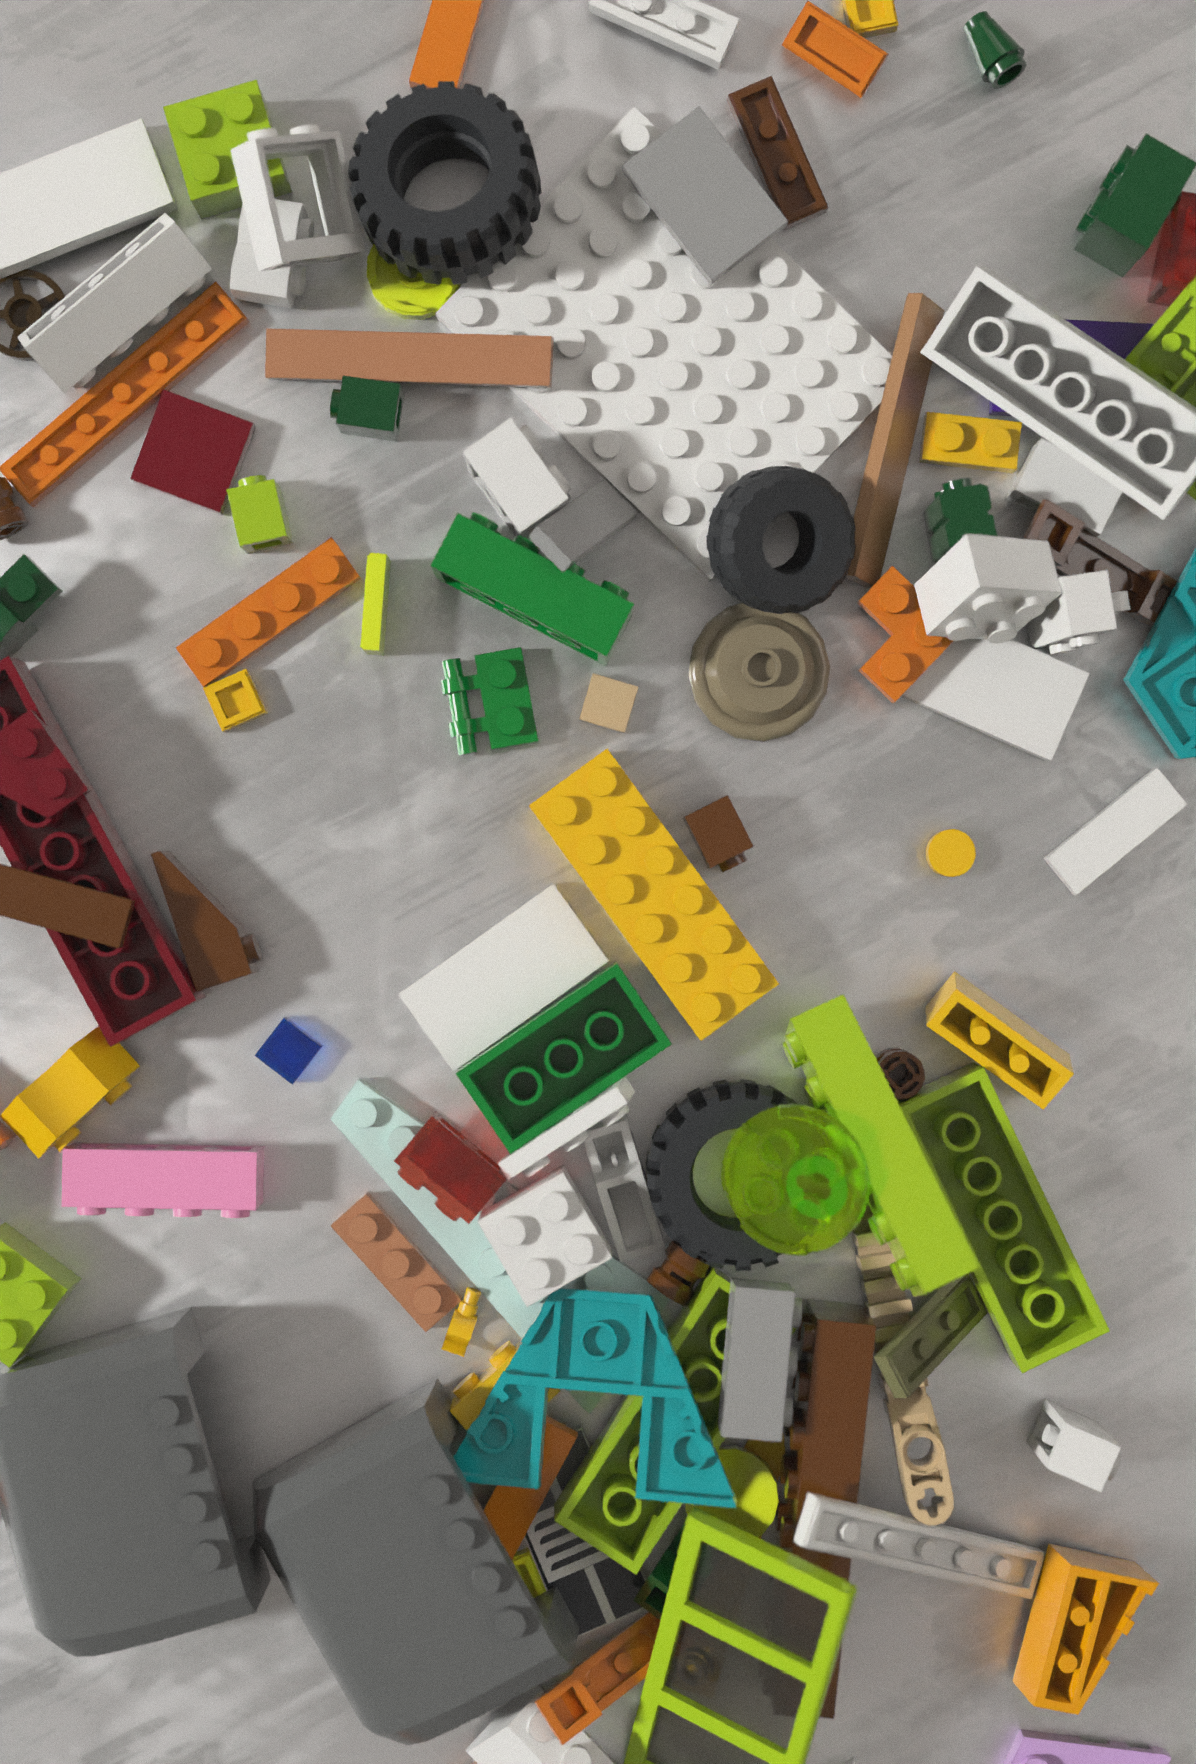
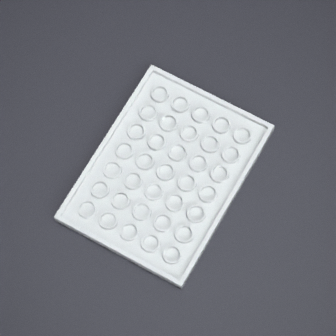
[435,106,892,581]

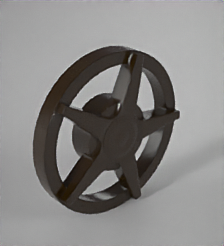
[0,269,65,361]

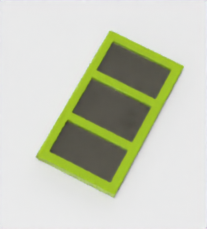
[623,1507,857,1764]

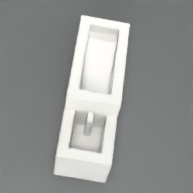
[583,1113,666,1263]

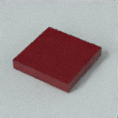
[130,389,256,515]

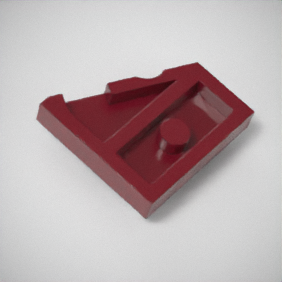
[0,709,93,819]

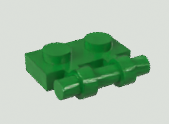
[440,647,539,756]

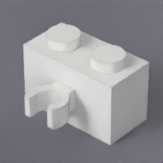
[1027,570,1131,655]

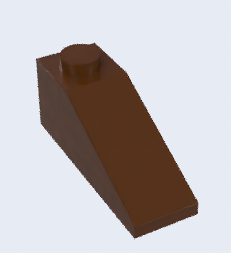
[151,851,262,992]

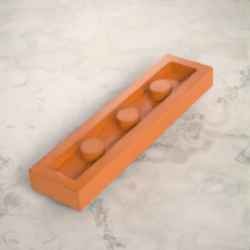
[176,537,361,687]

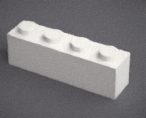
[17,213,212,393]

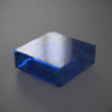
[255,1017,324,1085]

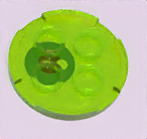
[721,1104,870,1256]

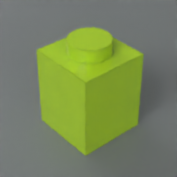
[226,475,294,554]

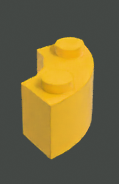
[0,1026,140,1158]

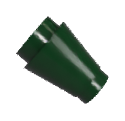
[963,11,1027,89]

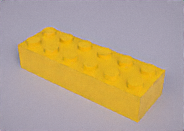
[529,749,779,1041]

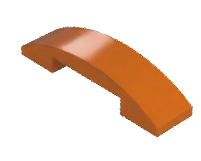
[534,1595,707,1745]

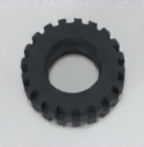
[348,81,542,285]
[646,1079,830,1271]

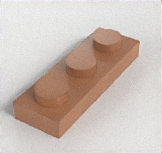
[331,1191,462,1332]

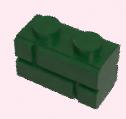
[923,478,997,562]

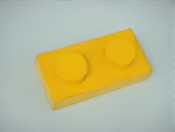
[919,412,1022,473]

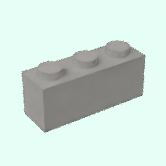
[717,1278,802,1442]

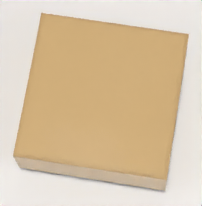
[579,673,638,734]

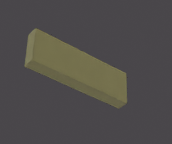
[874,1274,988,1399]

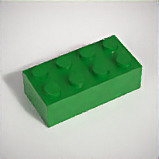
[430,512,634,666]
[455,961,672,1154]

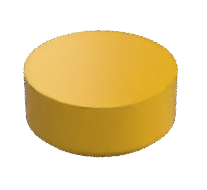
[925,829,976,877]

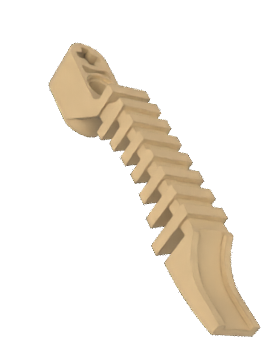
[839,1154,954,1525]

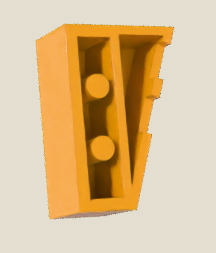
[1012,1543,1159,1715]

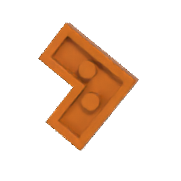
[857,566,953,703]

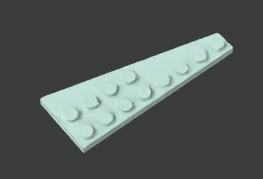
[331,1078,670,1414]

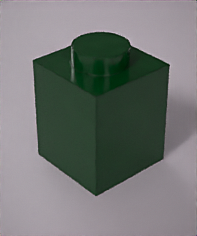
[330,375,405,442]

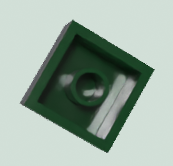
[1074,133,1196,277]

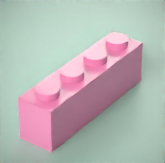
[62,1142,264,1218]

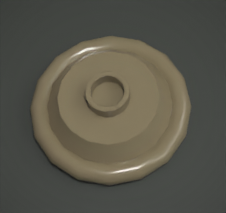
[688,603,830,742]

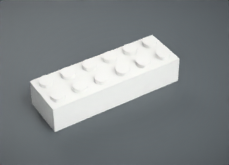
[920,266,1196,520]

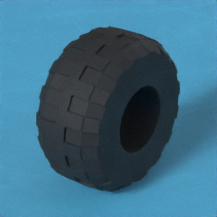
[706,466,856,614]

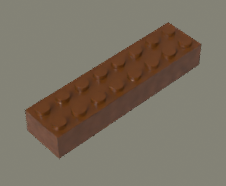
[760,1299,877,1719]

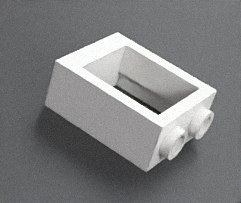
[231,124,366,272]

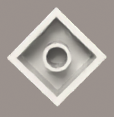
[463,418,571,541]
[914,534,1062,644]
[478,1164,612,1307]

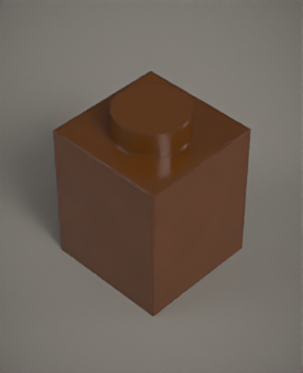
[683,795,754,873]

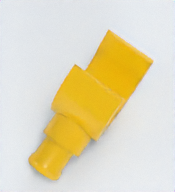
[441,1287,481,1357]

